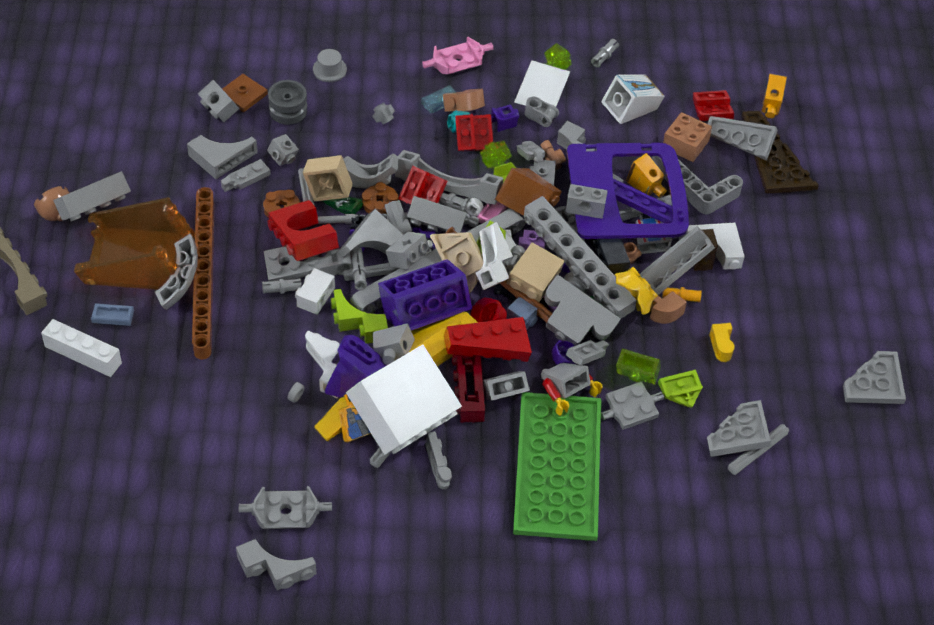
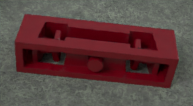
[452,355,485,422]

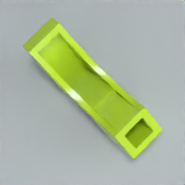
[330,289,388,344]

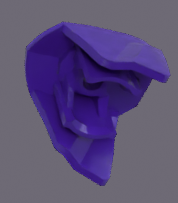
[324,335,387,397]

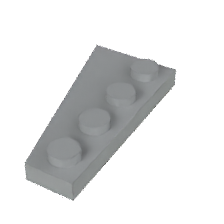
[708,116,778,160]

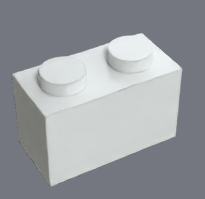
[295,268,335,315]

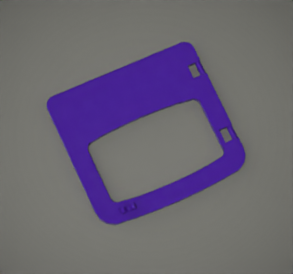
[567,143,689,239]

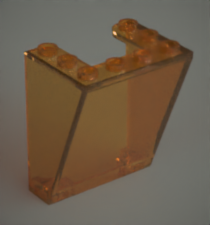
[74,197,195,290]

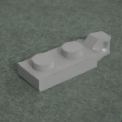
[517,141,545,163]
[221,159,271,192]
[566,340,609,366]

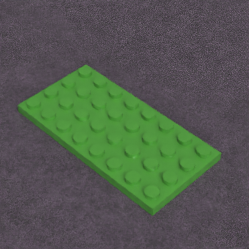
[513,392,601,541]

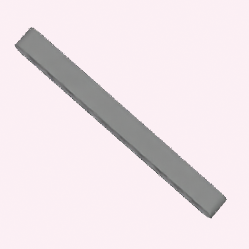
[350,209,526,314]

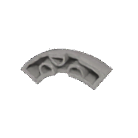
[155,234,198,310]

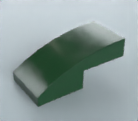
[323,197,363,214]

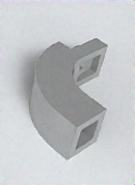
[343,153,398,188]

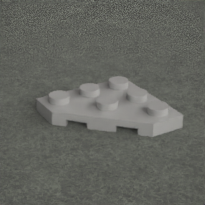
[843,351,906,404]
[707,400,771,457]

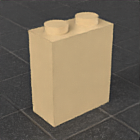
[507,243,564,302]

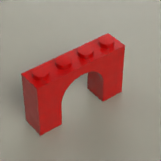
[267,200,339,261]

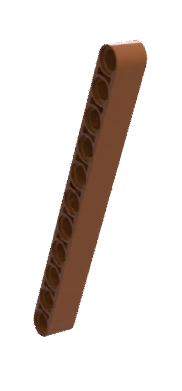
[192,187,214,360]

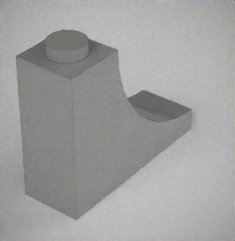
[187,135,257,179]
[338,209,403,257]

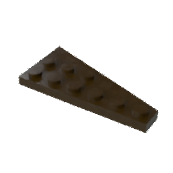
[742,111,819,194]

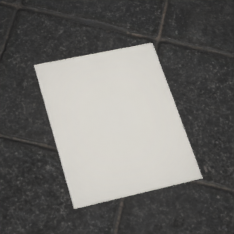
[515,61,570,111]

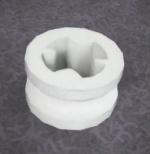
[465,198,483,216]

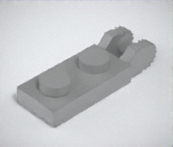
[425,431,452,490]

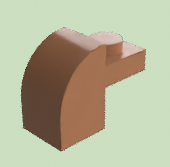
[443,89,485,112]
[650,291,687,324]

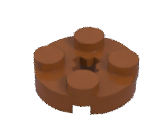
[362,182,398,214]
[263,190,300,218]

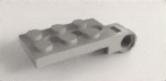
[264,247,353,281]

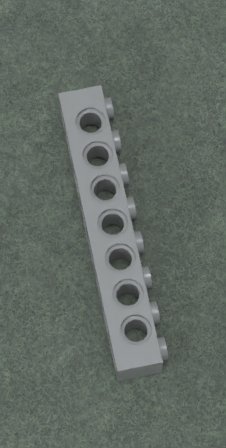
[524,196,637,318]

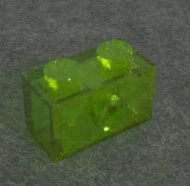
[616,348,661,385]

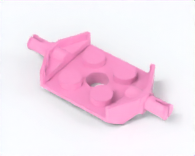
[422,37,493,75]

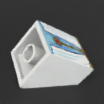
[601,75,665,124]

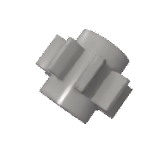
[373,103,395,124]

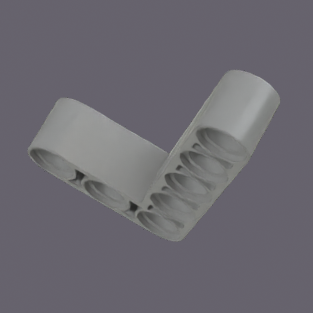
[652,156,743,214]

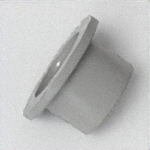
[313,49,347,82]

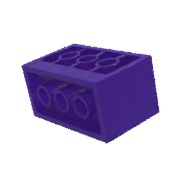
[378,259,472,330]

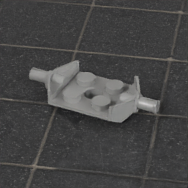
[239,486,332,529]

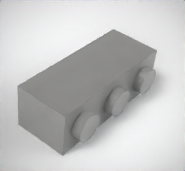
[407,196,467,233]

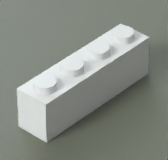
[41,319,122,377]

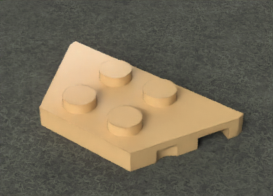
[430,232,483,294]

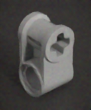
[525,96,559,127]

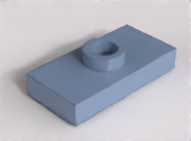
[91,303,134,326]

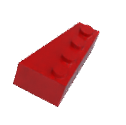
[444,317,532,362]

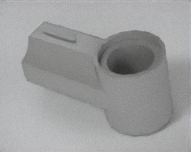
[384,200,412,235]

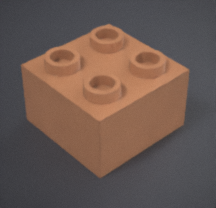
[663,112,712,162]

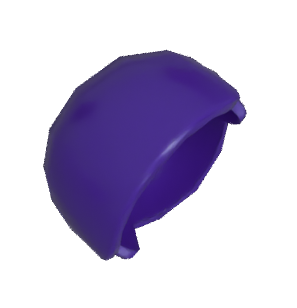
[551,340,576,365]

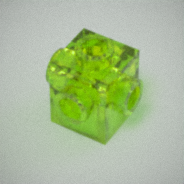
[544,43,572,70]
[480,141,512,168]

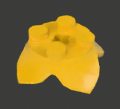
[614,267,658,315]

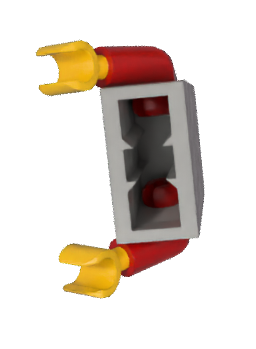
[541,363,603,416]

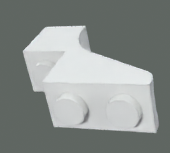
[475,222,513,290]
[305,331,340,398]

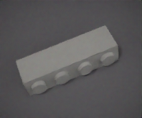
[53,171,131,221]

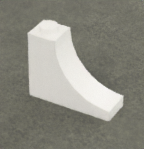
[679,223,744,269]

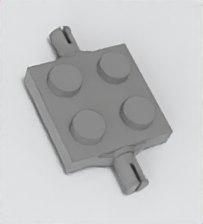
[601,381,664,430]

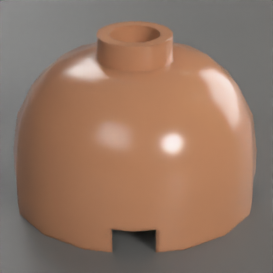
[34,186,69,221]

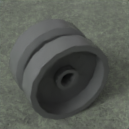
[268,80,308,125]

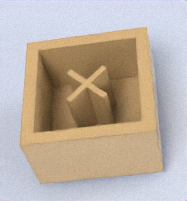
[303,155,353,201]

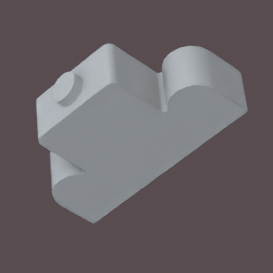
[544,274,621,346]

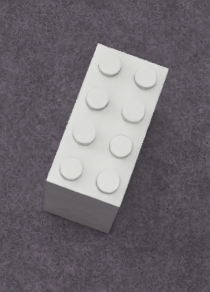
[346,345,462,455]

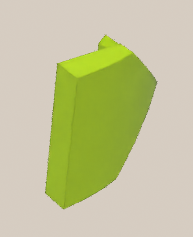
[658,370,703,408]

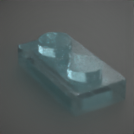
[421,85,456,113]

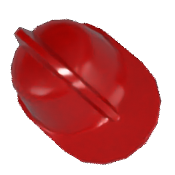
[470,298,507,322]

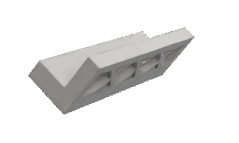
[640,226,715,295]

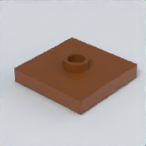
[222,74,268,112]

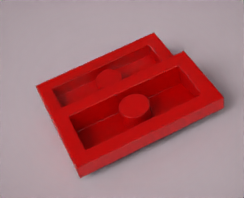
[693,90,734,121]
[455,114,494,151]
[398,165,448,204]

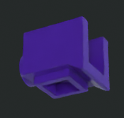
[491,104,519,132]

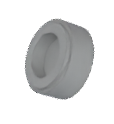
[287,382,304,403]

